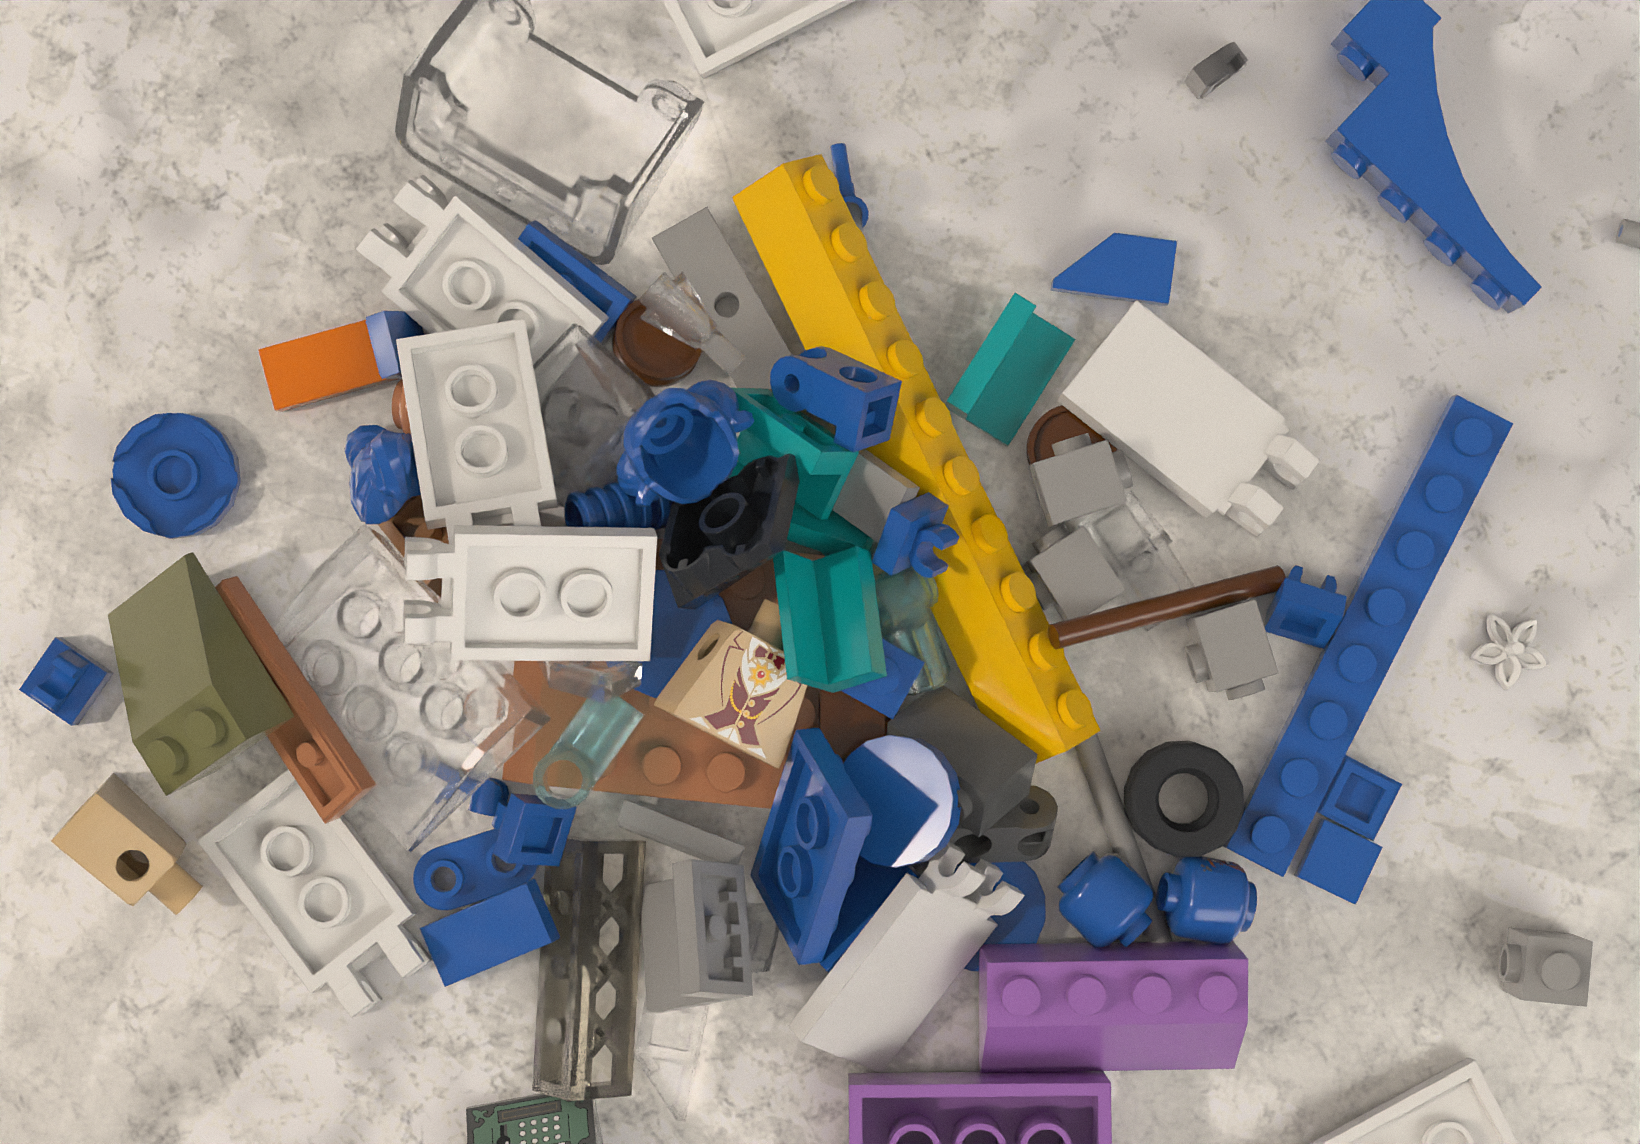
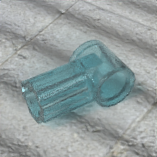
[874,567,951,696]
[533,682,645,809]

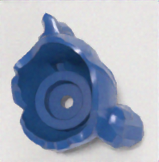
[616,379,754,507]
[344,425,421,525]

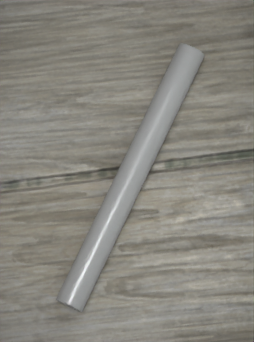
[1075,733,1173,943]

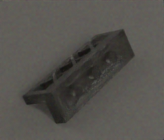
[532,836,646,1101]

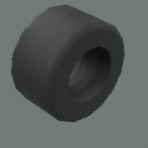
[1124,741,1244,857]

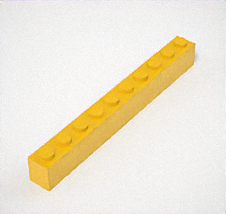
[732,154,1101,764]

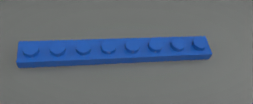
[1223,395,1513,877]

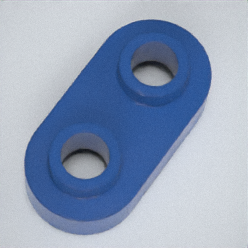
[413,828,539,910]

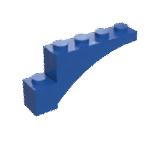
[1325,0,1542,314]

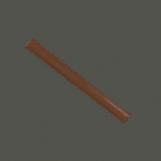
[1048,565,1286,650]

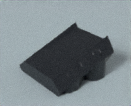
[659,453,800,610]

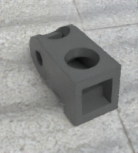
[949,785,1058,864]

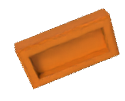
[258,320,398,412]

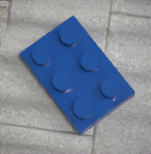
[750,728,873,965]

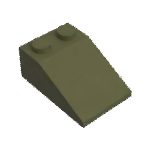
[108,552,294,796]

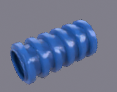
[564,482,673,530]

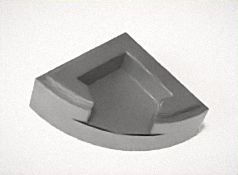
[1184,42,1248,99]

